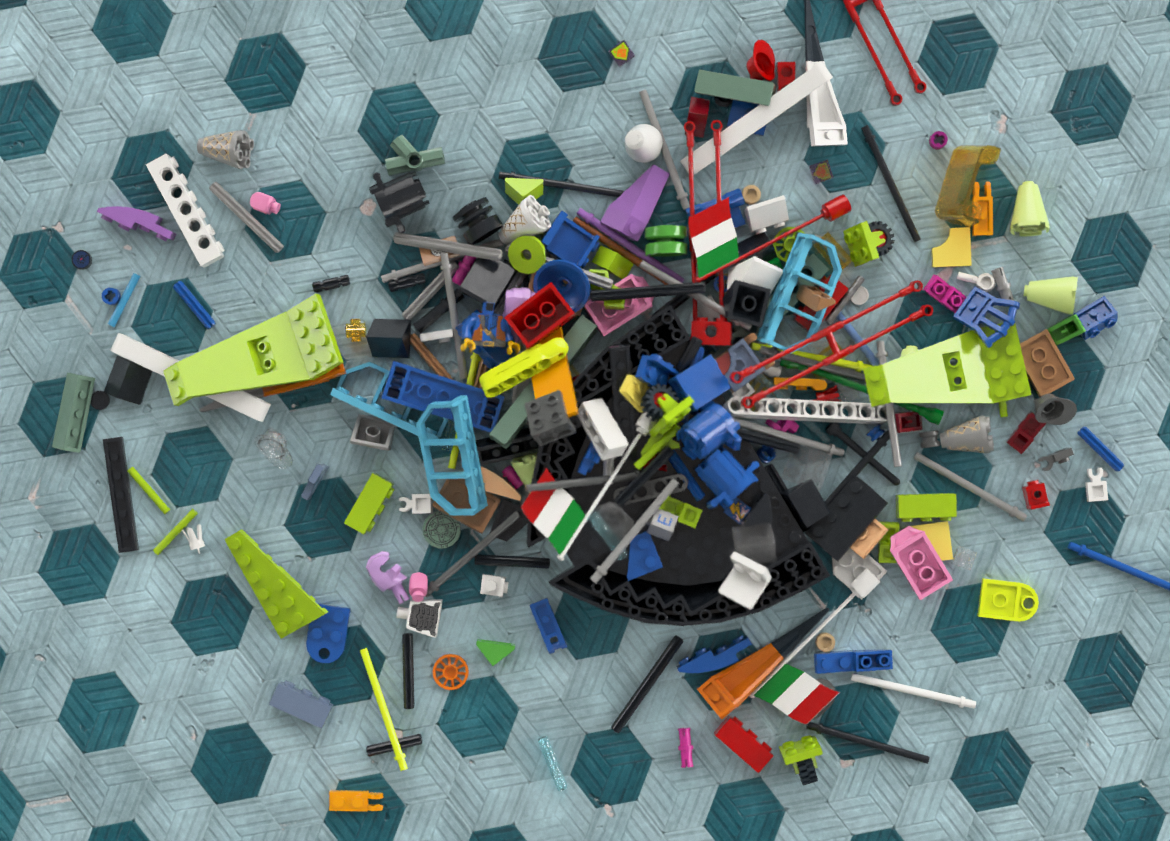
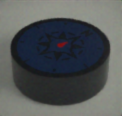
[71,250,92,270]

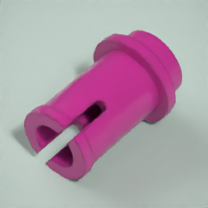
[502,465,523,489]

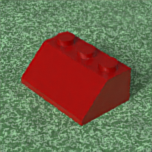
[504,282,576,349]

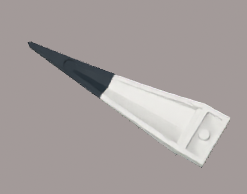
[804,0,848,146]

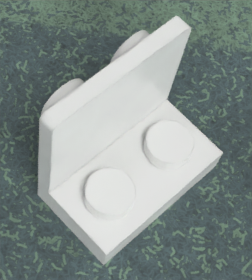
[718,551,772,609]

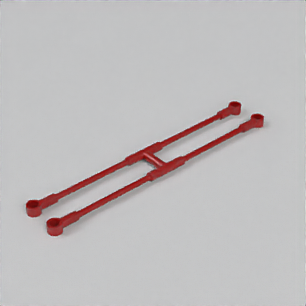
[843,0,927,106]
[684,120,725,340]
[730,280,933,408]

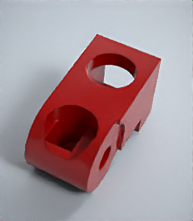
[776,62,795,92]

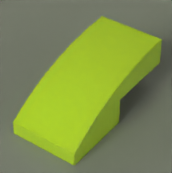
[658,496,703,528]
[878,522,899,563]

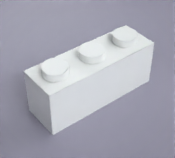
[577,398,628,460]

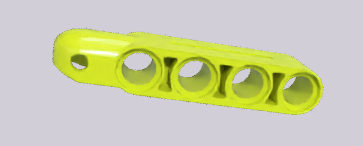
[479,337,568,398]

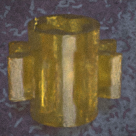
[345,319,366,342]

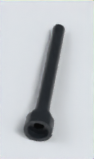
[825,422,900,486]

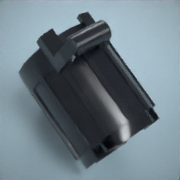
[369,171,430,234]

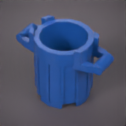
[676,400,741,460]
[695,446,759,509]

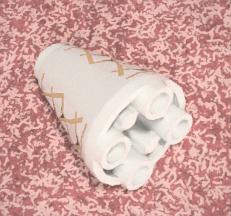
[498,195,551,245]

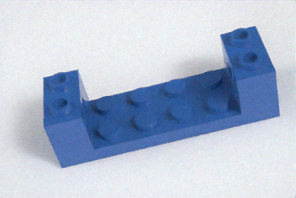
[382,361,505,432]

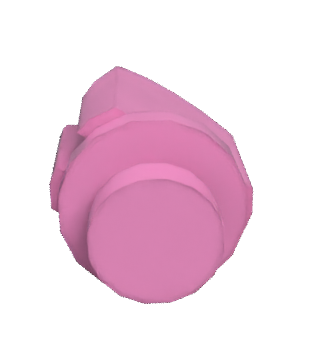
[250,192,281,214]
[409,572,428,602]

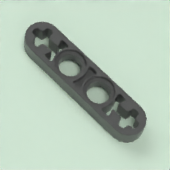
[613,473,688,505]

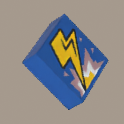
[724,497,751,524]

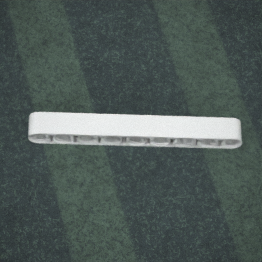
[680,62,833,175]
[110,333,271,422]
[723,397,887,424]

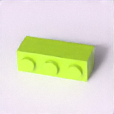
[344,472,395,534]
[895,493,957,522]

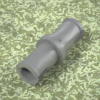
[991,267,1014,301]

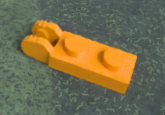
[972,182,993,236]
[772,377,827,391]
[329,790,383,812]

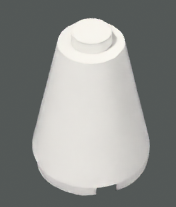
[625,124,663,163]

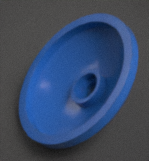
[533,260,590,313]

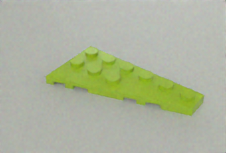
[224,529,328,639]

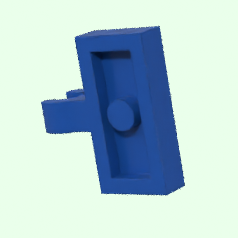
[577,441,601,475]

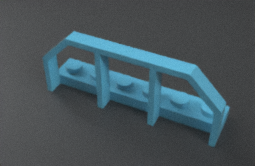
[756,233,842,353]
[330,362,449,439]
[416,395,488,516]

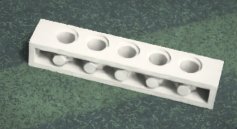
[146,154,225,268]

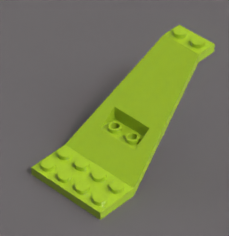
[163,293,344,406]
[863,323,1031,407]

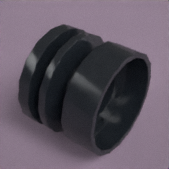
[452,197,504,245]

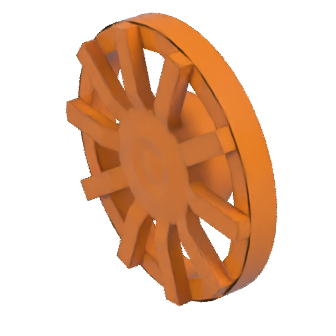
[433,654,469,690]

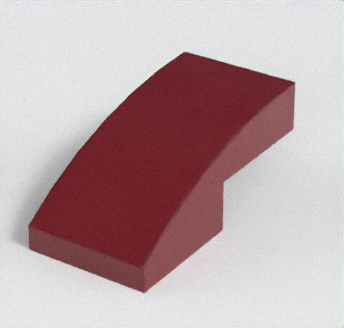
[1006,411,1046,454]

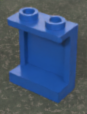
[541,211,600,268]
[668,355,731,414]

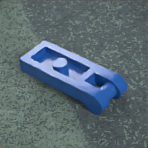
[529,598,567,654]

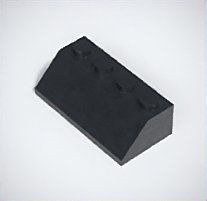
[805,475,888,561]

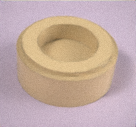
[742,185,761,205]
[815,632,835,652]

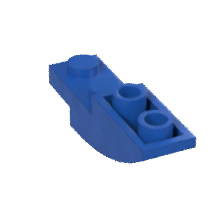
[676,635,752,673]
[814,650,893,674]

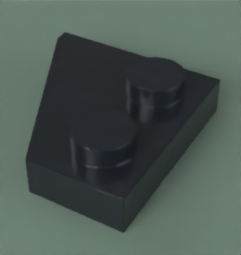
[489,499,528,542]

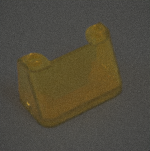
[935,145,1001,227]

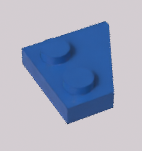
[627,531,663,581]

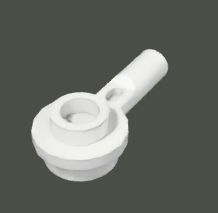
[957,272,996,292]

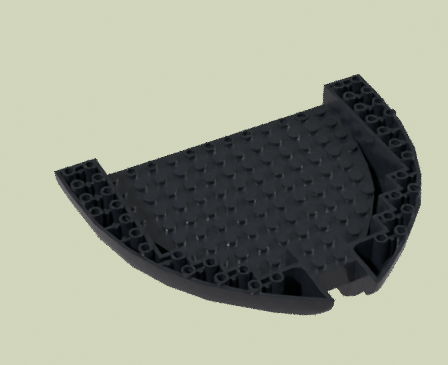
[527,305,830,626]

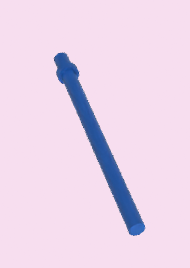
[1068,542,1170,591]

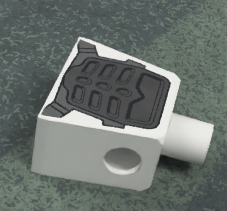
[397,599,443,638]

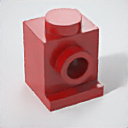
[1022,480,1050,510]

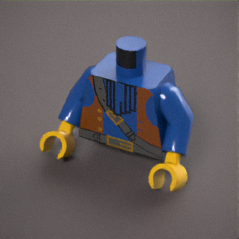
[460,302,520,355]

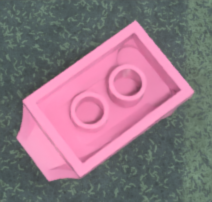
[584,274,654,337]
[890,526,953,600]

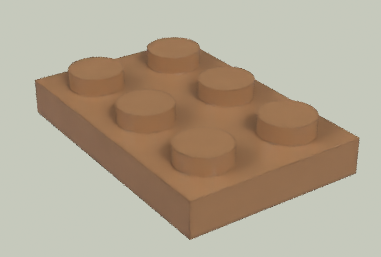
[1020,329,1075,397]
[432,479,501,534]

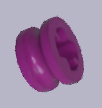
[929,131,948,150]

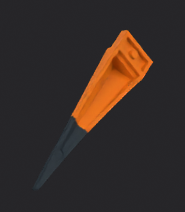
[697,608,829,719]

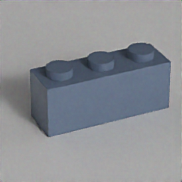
[269,680,333,729]

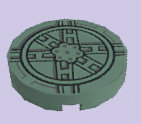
[423,511,461,548]

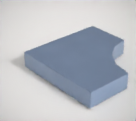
[724,338,766,392]
[301,463,329,500]

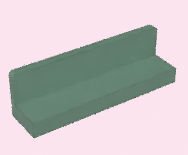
[694,70,776,106]
[52,372,95,453]

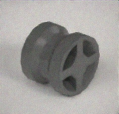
[919,430,940,448]

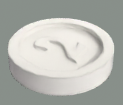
[850,286,869,305]

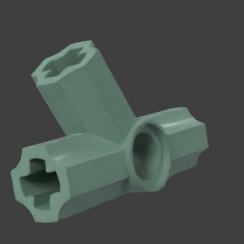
[385,135,445,176]

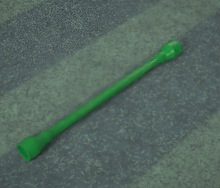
[779,359,944,425]

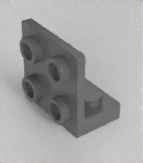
[524,390,576,446]

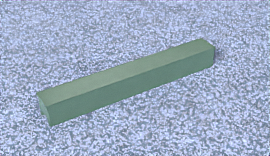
[489,314,597,449]

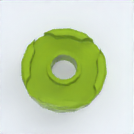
[508,235,546,274]

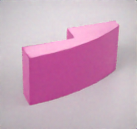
[923,275,967,313]

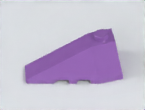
[600,164,670,241]

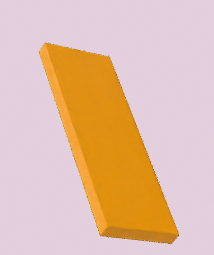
[526,327,578,418]

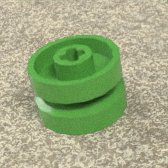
[645,225,687,257]

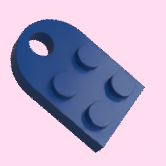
[306,603,351,663]

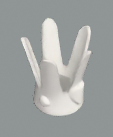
[182,524,205,554]

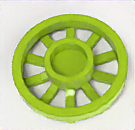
[773,227,805,262]

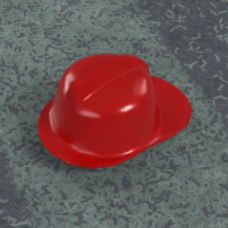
[746,39,775,81]

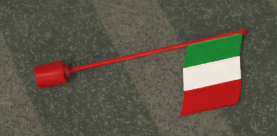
[688,194,852,283]

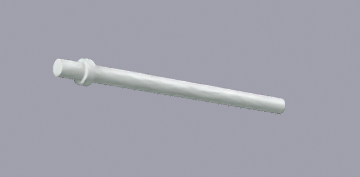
[851,673,976,709]

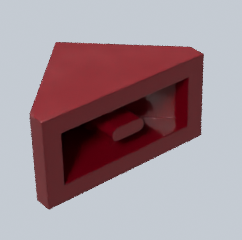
[684,97,710,138]
[894,411,923,433]

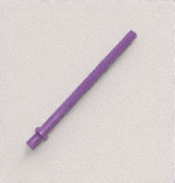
[577,208,685,283]

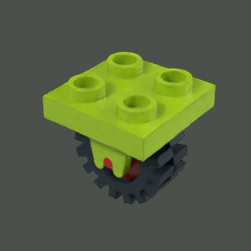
[843,221,895,267]
[641,384,695,438]
[779,735,823,786]

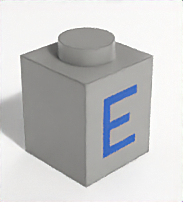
[646,509,679,541]

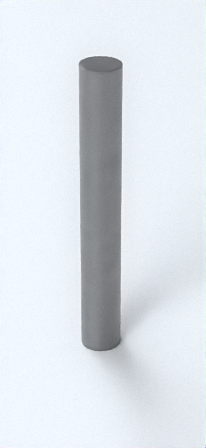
[825,276,864,325]

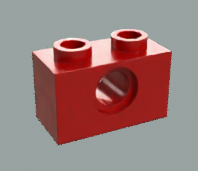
[691,317,732,346]

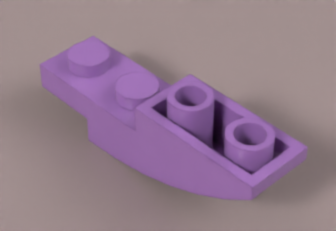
[97,206,176,241]

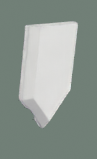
[832,548,887,600]

